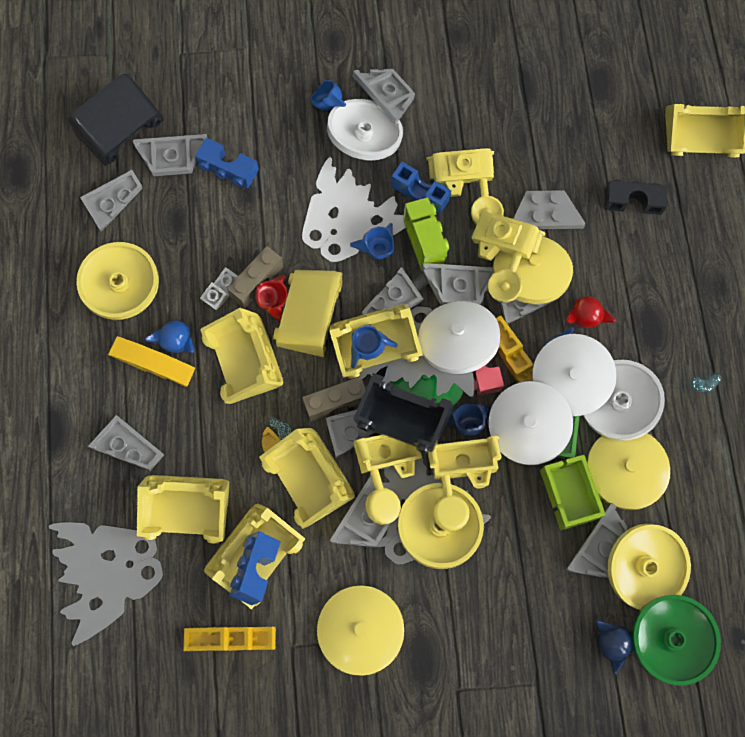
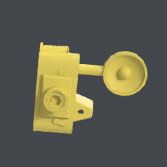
[426,148,504,225]
[472,211,545,303]
[354,435,422,525]
[428,436,502,531]

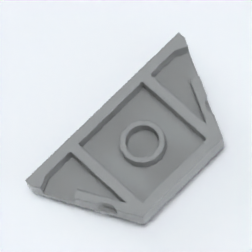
[353,69,415,124]
[133,134,208,176]
[514,190,585,229]
[421,263,494,305]
[330,476,392,547]
[566,503,627,579]

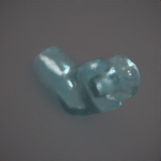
[693,373,722,392]
[268,417,292,440]

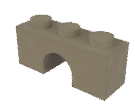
[227,246,283,309]
[302,376,366,422]

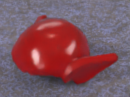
[255,275,288,323]
[565,296,616,328]

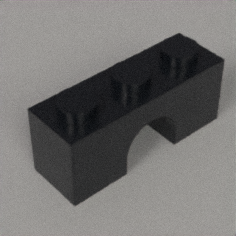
[605,180,667,215]

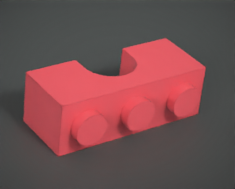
[473,366,504,396]

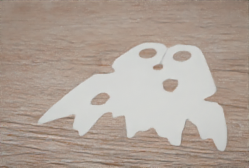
[302,157,406,262]

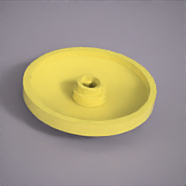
[493,236,573,304]
[77,242,159,320]
[586,433,670,510]
[398,483,484,569]
[608,524,691,610]
[317,586,404,675]

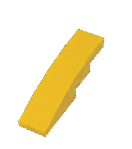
[496,316,534,383]
[108,336,195,387]
[184,627,276,651]

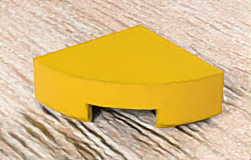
[262,427,281,452]

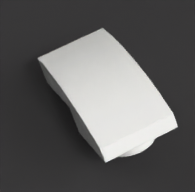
[200,267,238,310]

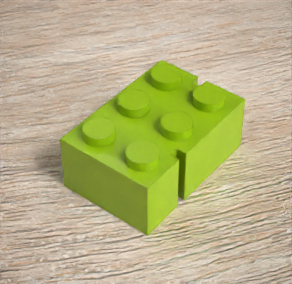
[403,197,449,271]
[540,455,606,531]

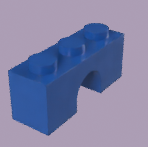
[195,138,259,188]
[391,162,452,215]
[229,531,280,606]

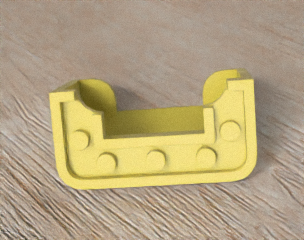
[665,104,745,157]
[273,270,342,357]
[329,303,423,379]
[200,308,283,404]
[259,428,355,529]
[137,475,229,544]
[204,504,305,609]

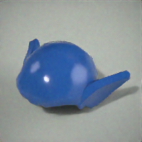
[310,80,346,111]
[350,223,394,259]
[145,320,194,353]
[351,325,398,368]

